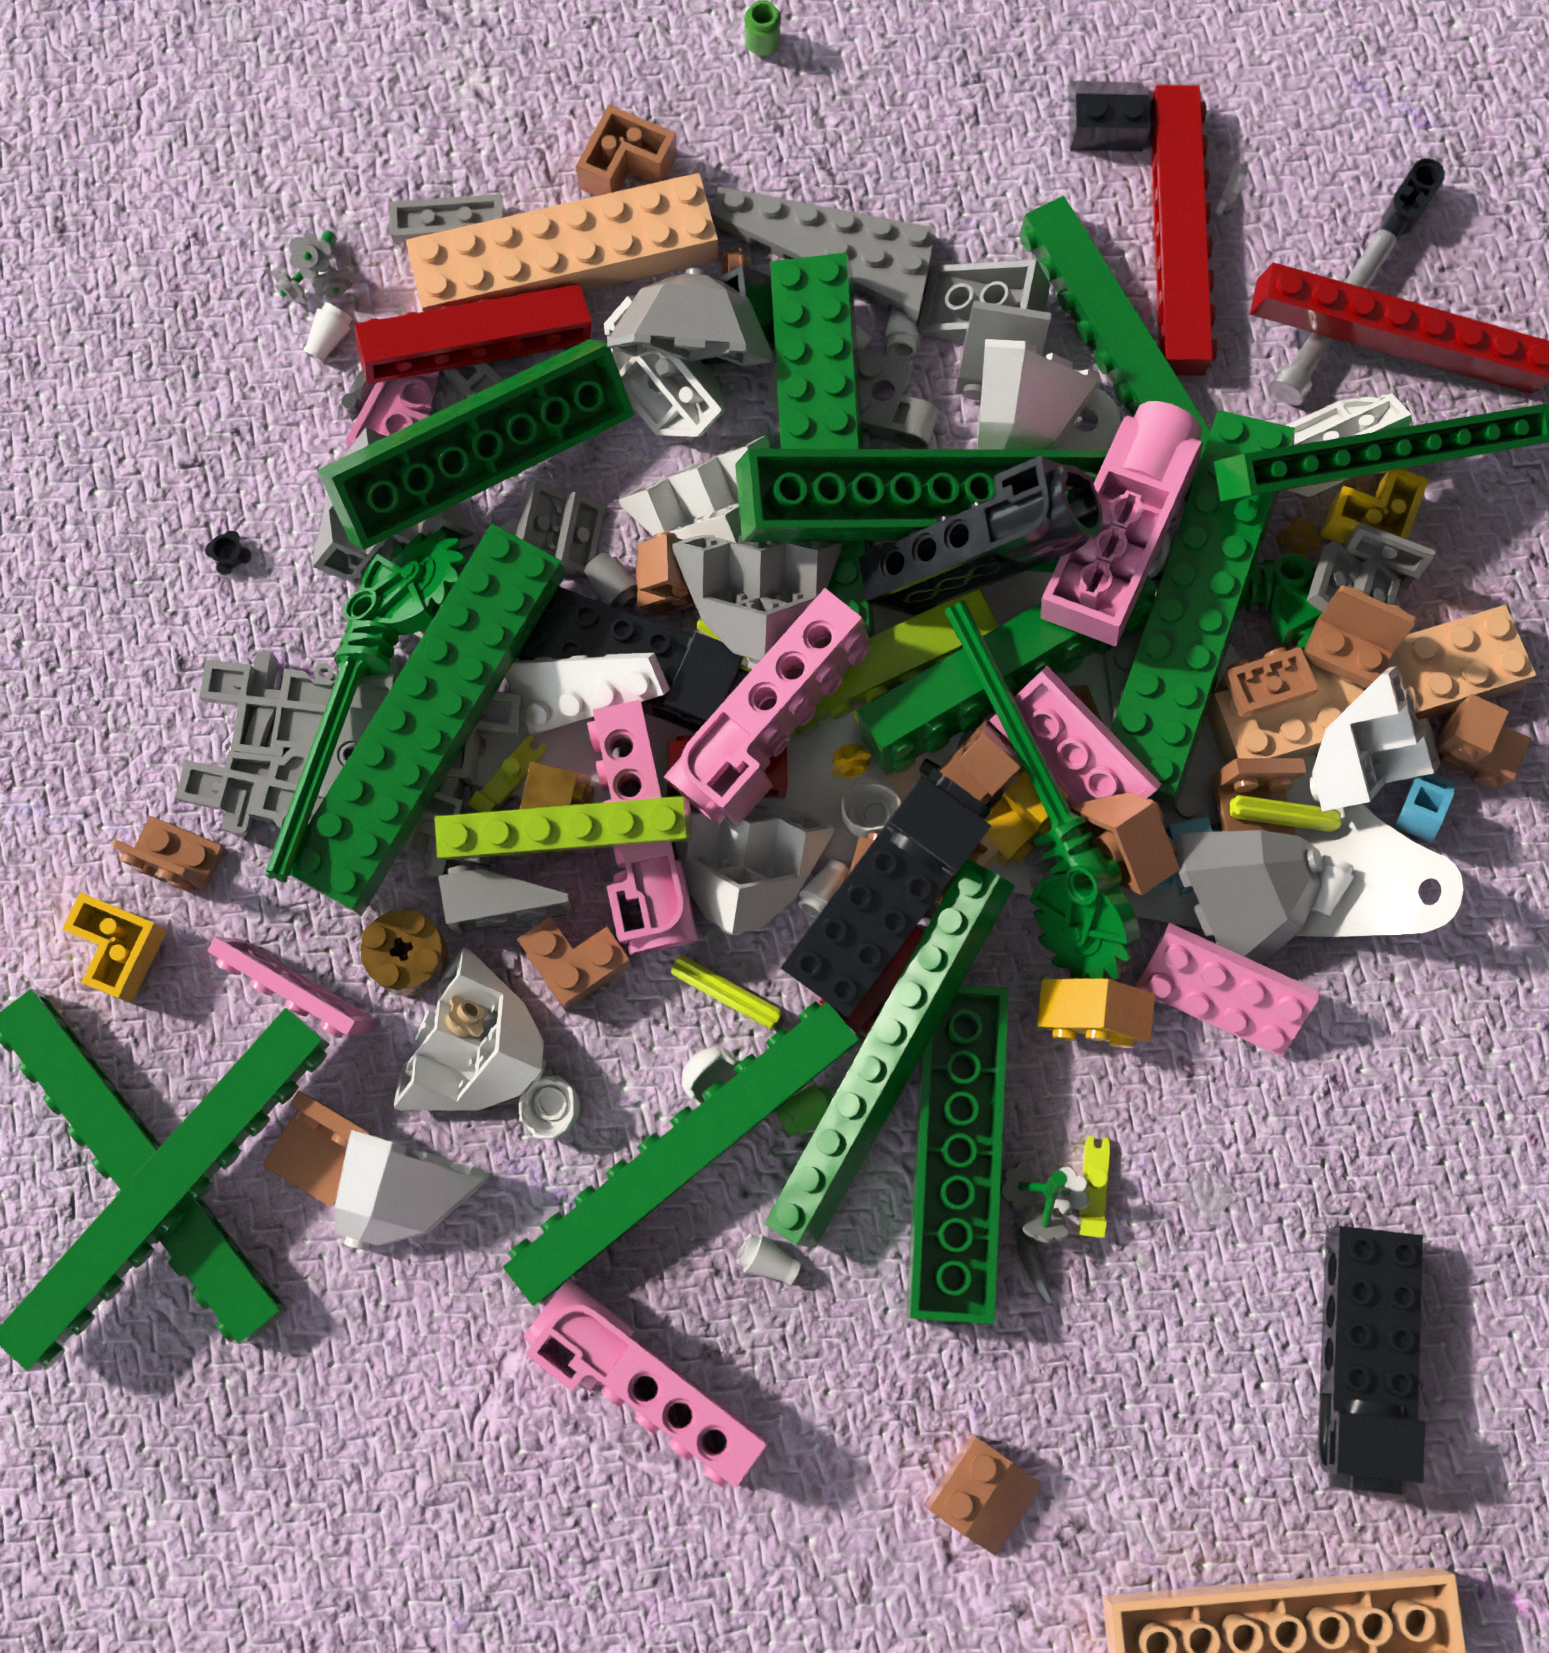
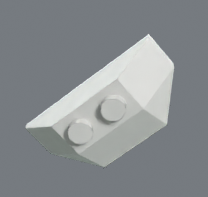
[604,296,725,437]
[1286,393,1412,497]

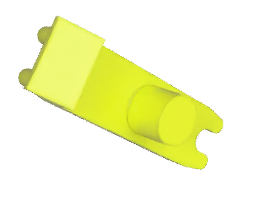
[468,735,546,813]
[1079,1136,1110,1238]

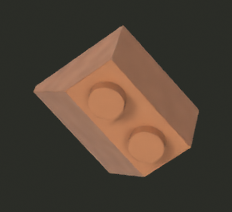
[1070,792,1180,895]
[925,1433,1042,1556]

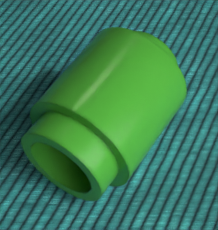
[744,0,781,56]
[775,1081,834,1137]

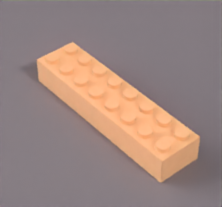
[405,173,718,312]
[1207,605,1536,765]
[1102,1567,1466,1653]

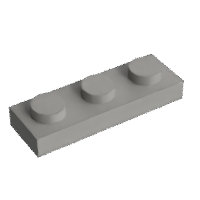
[389,194,504,243]

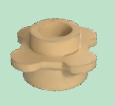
[445,996,487,1038]

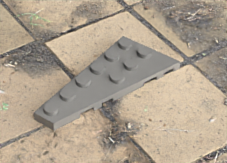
[711,186,936,322]

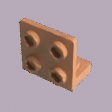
[1303,585,1417,688]
[1213,646,1319,718]
[1210,758,1307,836]
[111,816,226,893]
[263,1090,377,1206]

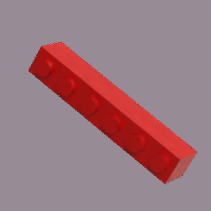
[354,284,592,385]

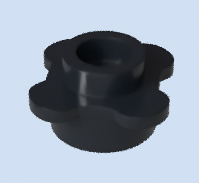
[205,531,252,575]

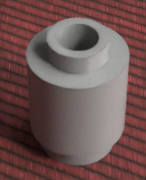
[584,552,637,611]

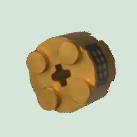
[360,909,449,996]

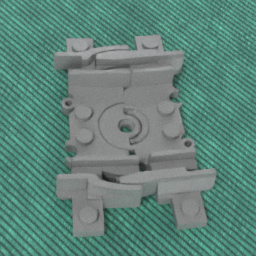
[175,651,523,880]

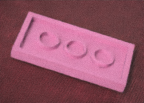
[989,666,1161,806]
[1135,923,1320,1057]
[207,937,376,1038]

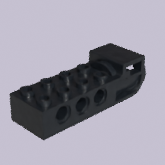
[859,456,1103,615]
[517,586,752,733]
[781,768,993,1018]
[1318,1226,1425,1495]

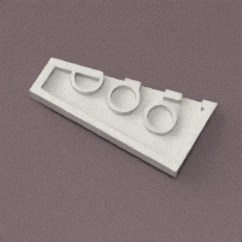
[505,653,670,735]

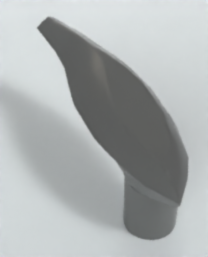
[341,369,374,422]
[1016,1228,1052,1303]

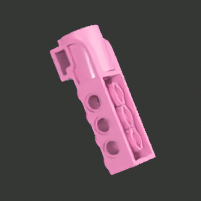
[1041,401,1203,647]
[664,588,871,826]
[587,700,699,956]
[524,1278,767,1488]

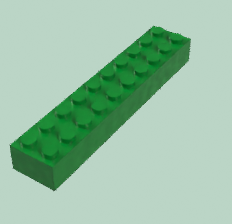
[770,252,875,638]
[1111,410,1295,807]
[735,449,1109,542]
[289,523,566,917]

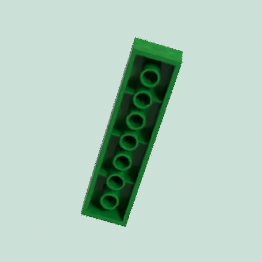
[317,339,635,550]
[857,575,1157,776]
[906,985,1009,1324]

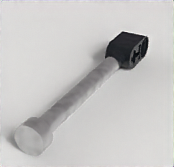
[1269,158,1445,406]

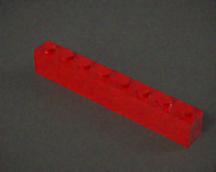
[1150,85,1218,376]
[1250,262,1549,394]

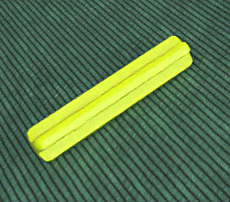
[1229,795,1341,832]
[671,955,782,1029]

